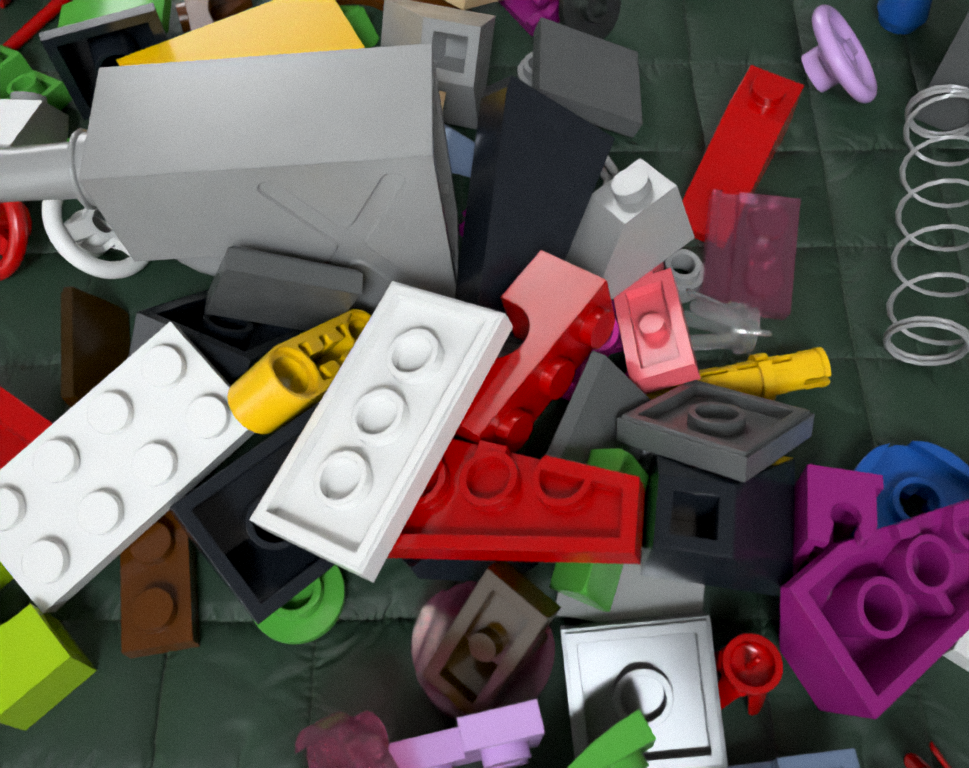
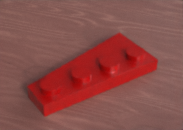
[387,439,645,564]

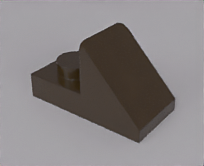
[422,561,561,715]

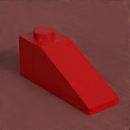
[682,65,804,250]

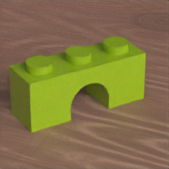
[0,562,97,731]

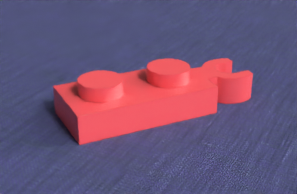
[613,262,701,394]

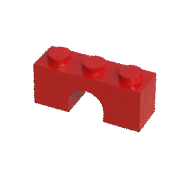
[452,250,615,453]

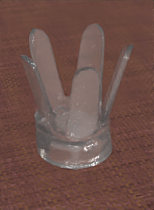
[684,288,772,355]

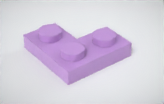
[384,699,545,768]

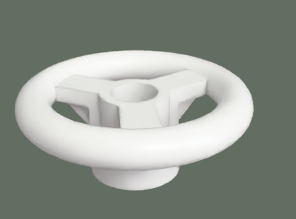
[42,200,149,279]

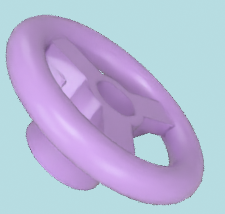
[802,4,877,104]

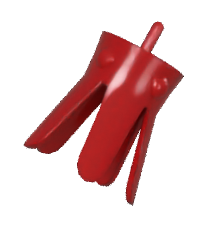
[714,633,783,716]

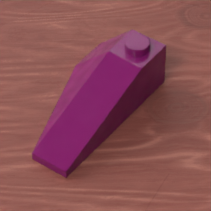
[779,499,969,719]

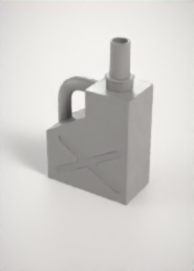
[0,43,459,315]

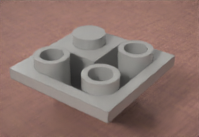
[381,0,496,129]

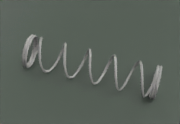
[883,84,969,366]

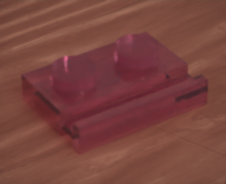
[697,189,801,320]

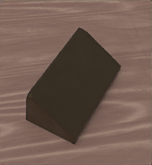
[61,286,130,407]

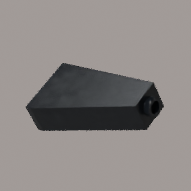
[455,75,615,350]

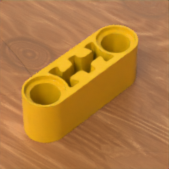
[227,309,372,434]

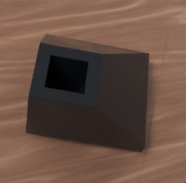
[641,452,795,596]

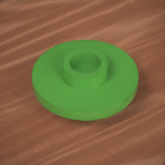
[253,565,346,645]

